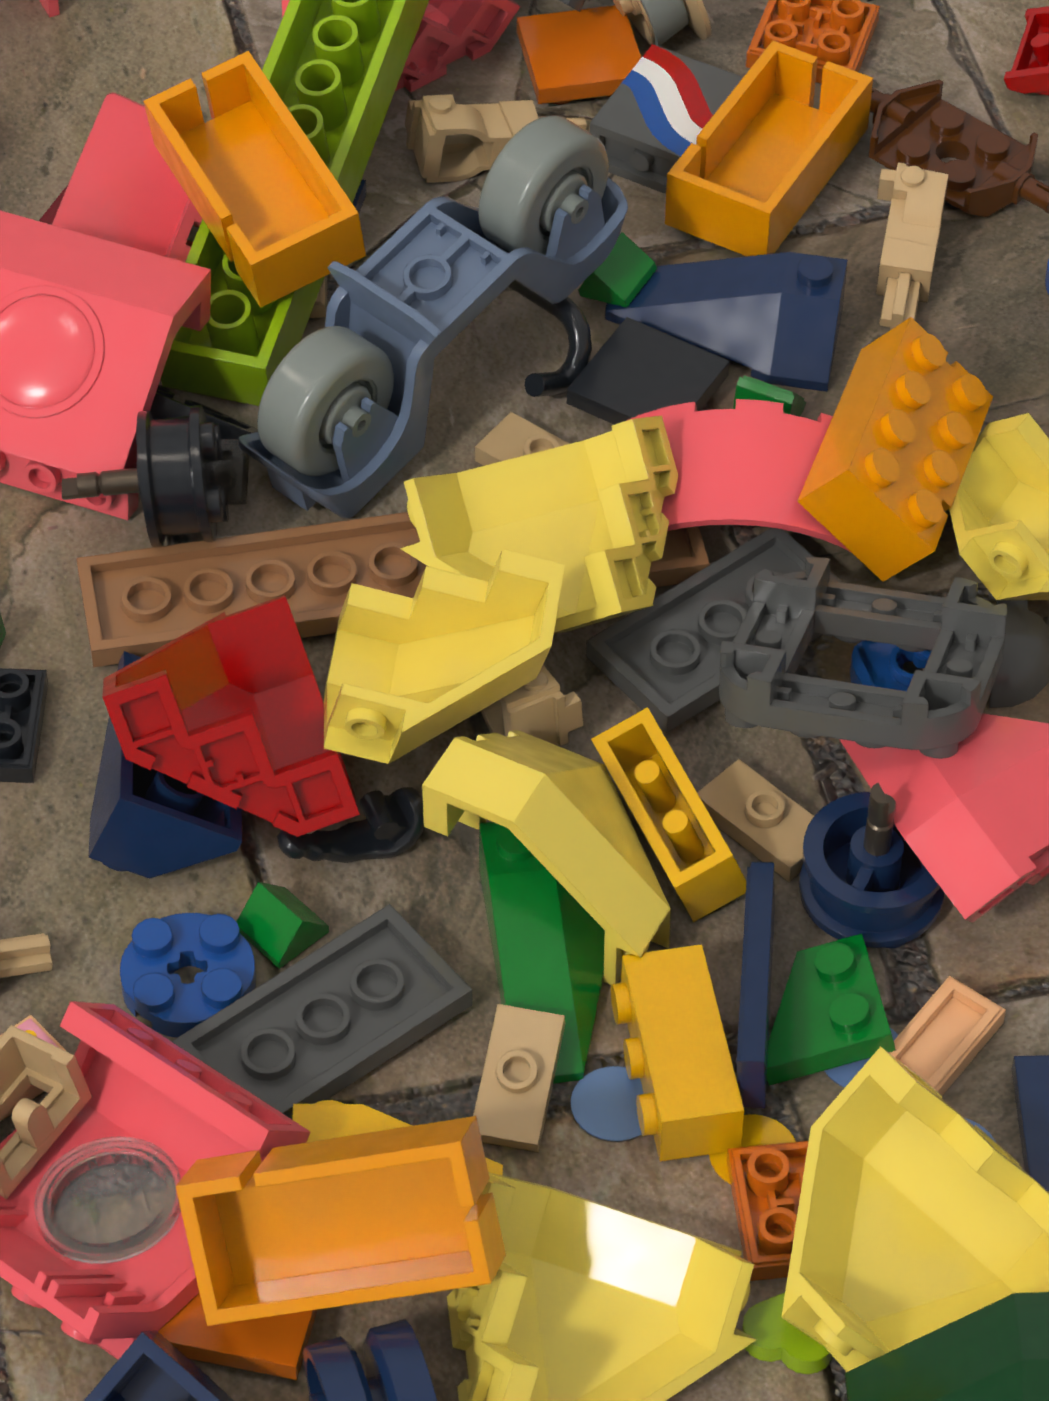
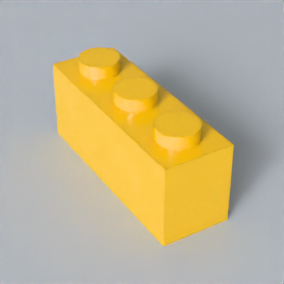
[591,707,747,922]
[611,944,744,1162]

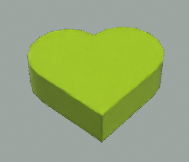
[742,1292,832,1375]

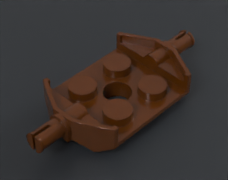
[869,79,1049,217]

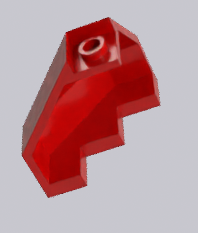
[102,595,360,837]

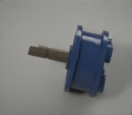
[799,783,945,948]

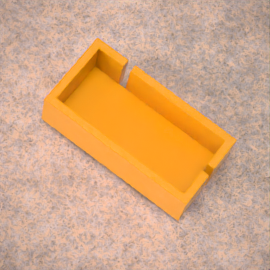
[665,41,873,256]
[143,51,366,308]
[797,317,993,582]
[175,1116,506,1326]

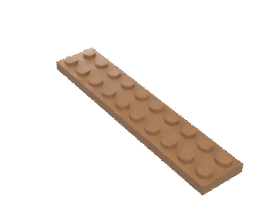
[76,512,710,668]

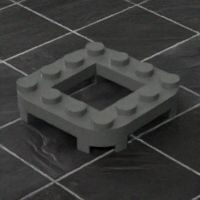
[719,557,1007,759]

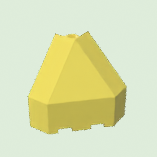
[949,413,1049,600]
[400,416,678,634]
[324,549,565,764]
[422,730,671,985]
[781,1047,1049,1372]
[447,1172,757,1401]

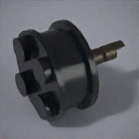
[62,405,229,547]

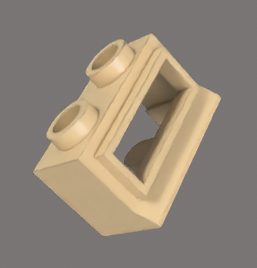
[0,1025,92,1199]

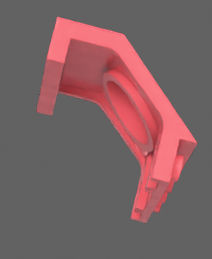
[0,210,211,520]

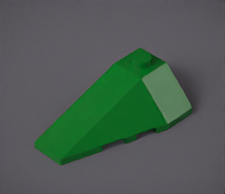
[479,822,605,1084]

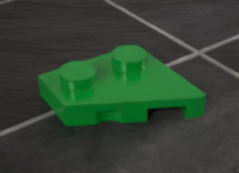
[767,933,896,1086]

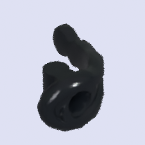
[277,787,424,863]

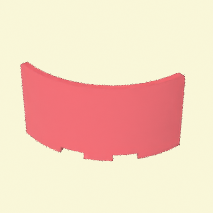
[52,92,202,262]
[626,399,850,552]

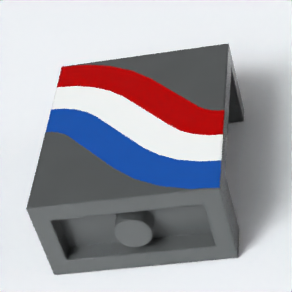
[589,44,743,194]

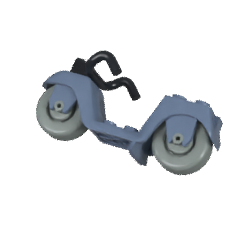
[238,115,628,519]

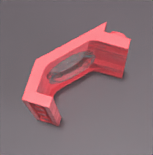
[0,1001,311,1360]

